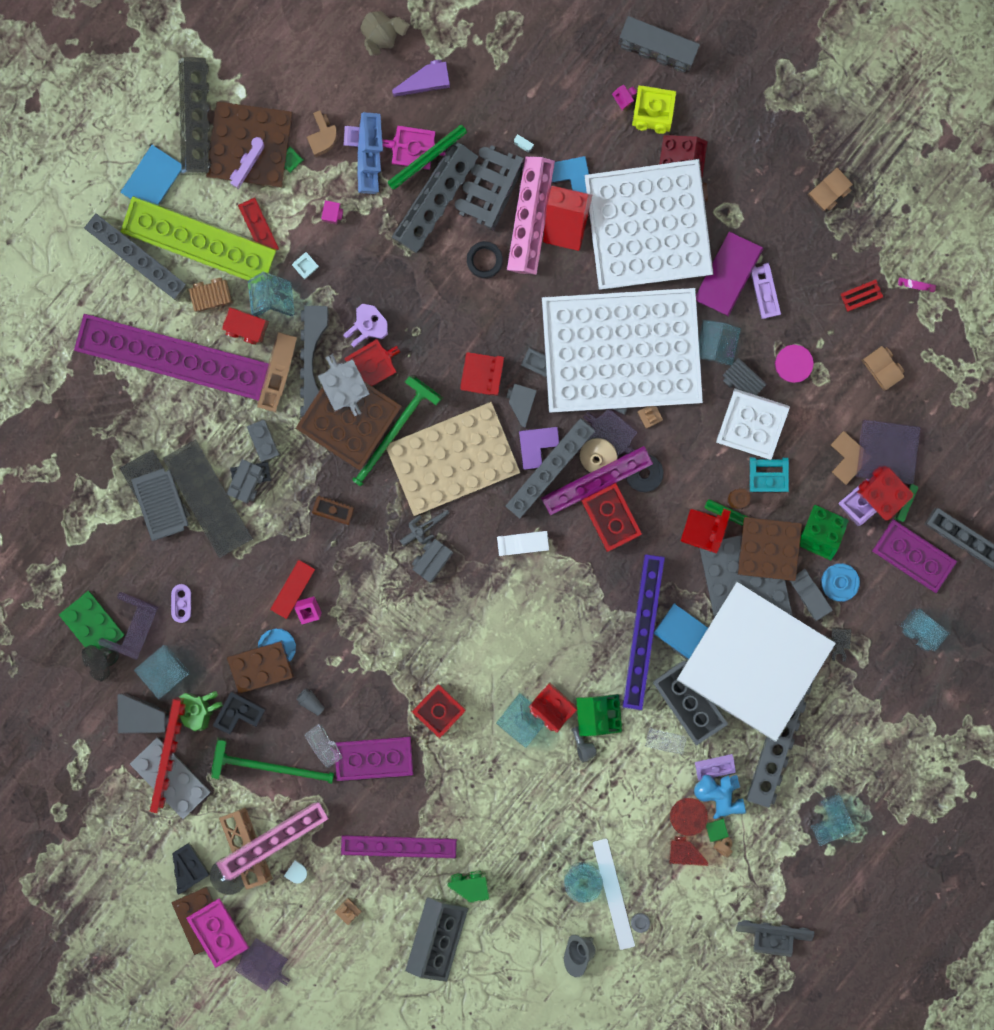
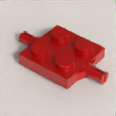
[344,339,401,387]

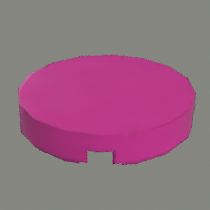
[897,278,936,293]
[775,345,814,383]

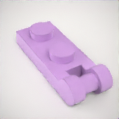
[230,137,264,189]
[751,263,781,319]

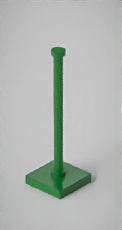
[352,375,444,486]
[211,737,334,784]

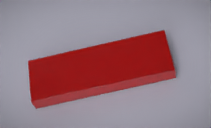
[238,197,280,251]
[270,560,315,619]

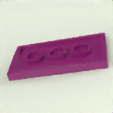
[696,232,763,316]
[872,519,957,593]
[334,737,413,781]

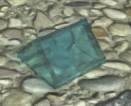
[699,320,741,366]

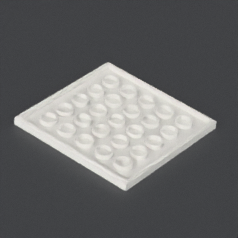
[585,159,713,290]
[677,582,835,742]

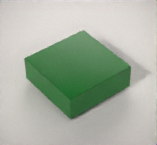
[285,146,304,173]
[705,818,729,842]

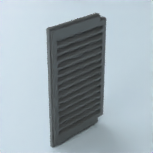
[131,468,189,541]

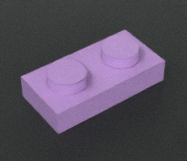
[695,754,736,781]

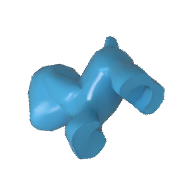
[694,775,746,819]

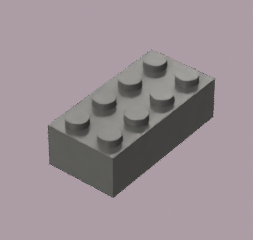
[618,16,700,73]

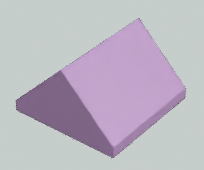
[838,479,876,526]

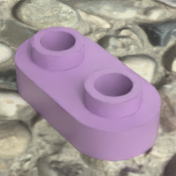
[171,584,191,623]

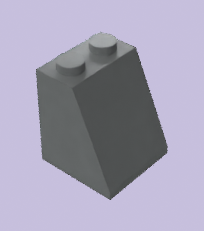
[118,693,170,733]

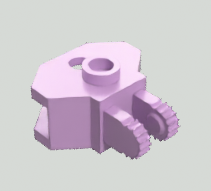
[344,304,388,347]

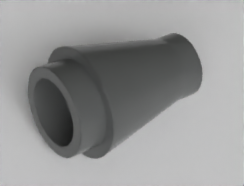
[296,688,325,716]

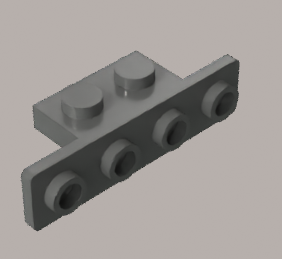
[736,920,815,957]

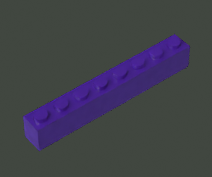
[622,555,664,710]

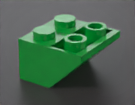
[576,694,622,736]
[447,870,489,903]

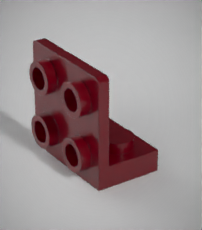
[659,135,708,178]

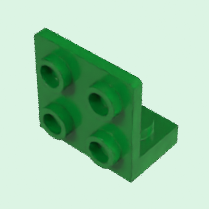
[799,505,849,561]

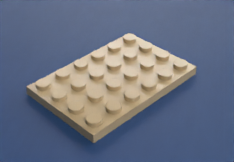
[387,402,520,516]

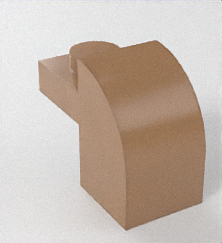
[307,111,337,157]

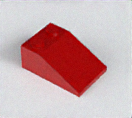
[543,186,593,251]

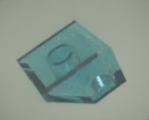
[496,693,545,748]

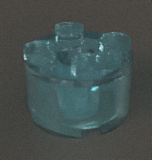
[564,862,603,902]

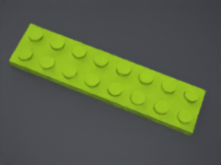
[120,196,277,286]

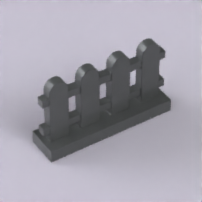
[455,145,525,231]

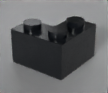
[213,691,266,735]

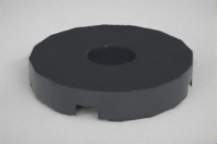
[626,455,664,492]

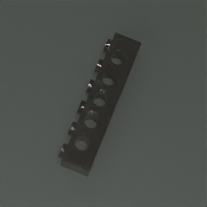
[178,57,211,175]

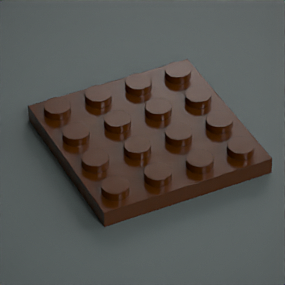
[206,101,293,188]
[295,381,402,471]

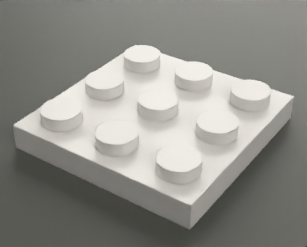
[716,389,790,460]

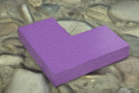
[519,427,559,469]

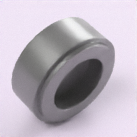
[631,913,650,933]

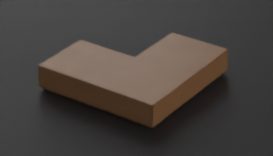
[830,431,872,485]

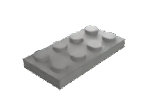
[130,737,211,819]

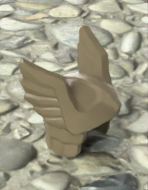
[361,11,410,56]

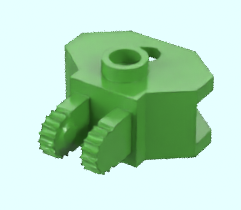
[179,691,223,731]

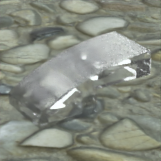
[304,724,342,768]

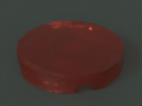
[670,798,709,836]

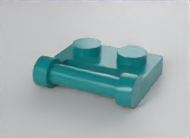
[749,457,789,492]

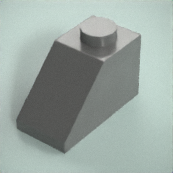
[506,384,537,428]

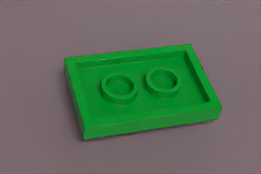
[59,591,125,659]

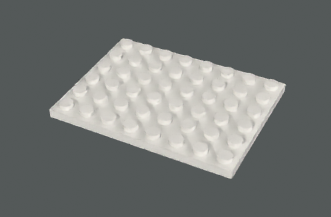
[542,288,703,413]

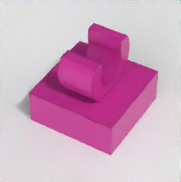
[612,85,637,110]

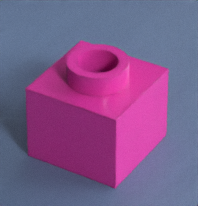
[321,200,344,224]
[295,596,322,624]

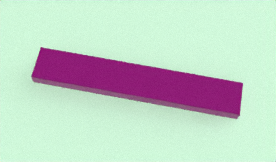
[541,446,653,516]
[341,835,457,858]

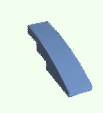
[358,112,383,194]

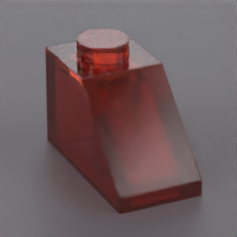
[668,836,708,866]

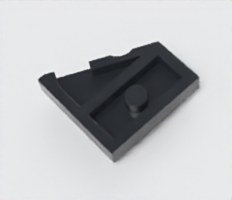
[172,842,210,895]

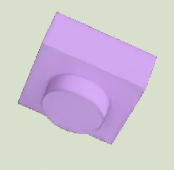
[343,126,360,147]

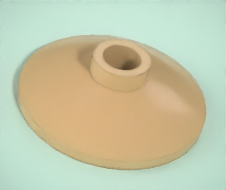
[580,438,617,473]

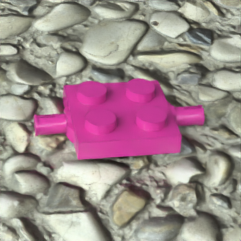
[382,126,446,170]

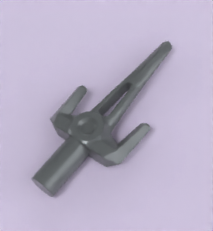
[400,510,449,546]

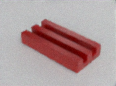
[840,280,883,312]

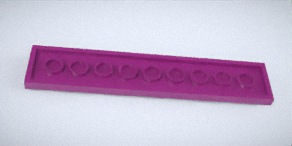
[74,314,269,401]

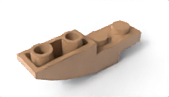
[257,332,297,412]

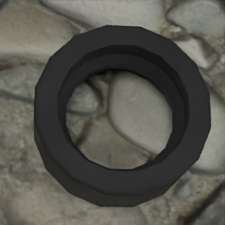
[467,241,503,279]

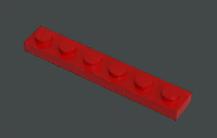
[149,697,186,813]

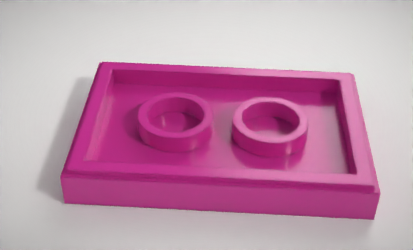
[186,898,249,968]

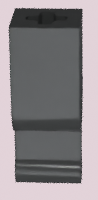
[789,569,833,621]

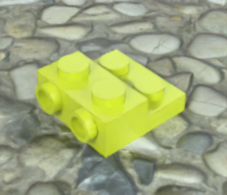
[632,85,676,134]

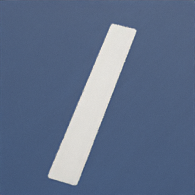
[593,839,635,950]

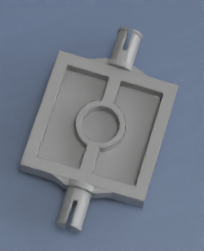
[318,354,369,417]

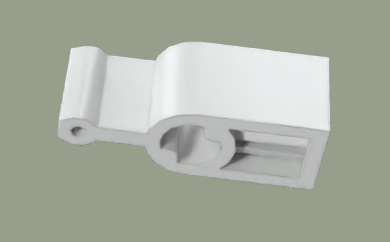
[497,531,549,556]

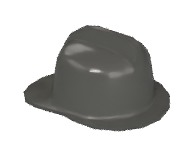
[564,935,596,977]

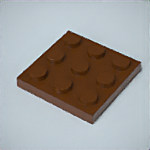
[737,517,802,581]

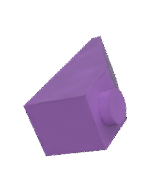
[392,60,450,97]

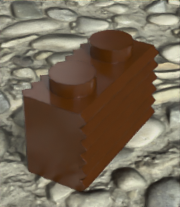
[312,495,355,525]

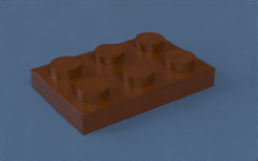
[227,640,294,694]
[171,886,214,955]

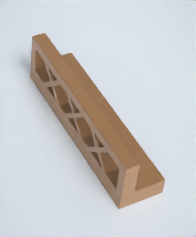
[219,807,273,890]

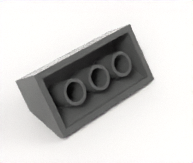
[653,660,728,746]
[405,897,468,982]

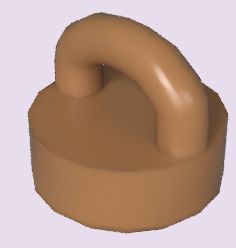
[714,837,733,858]

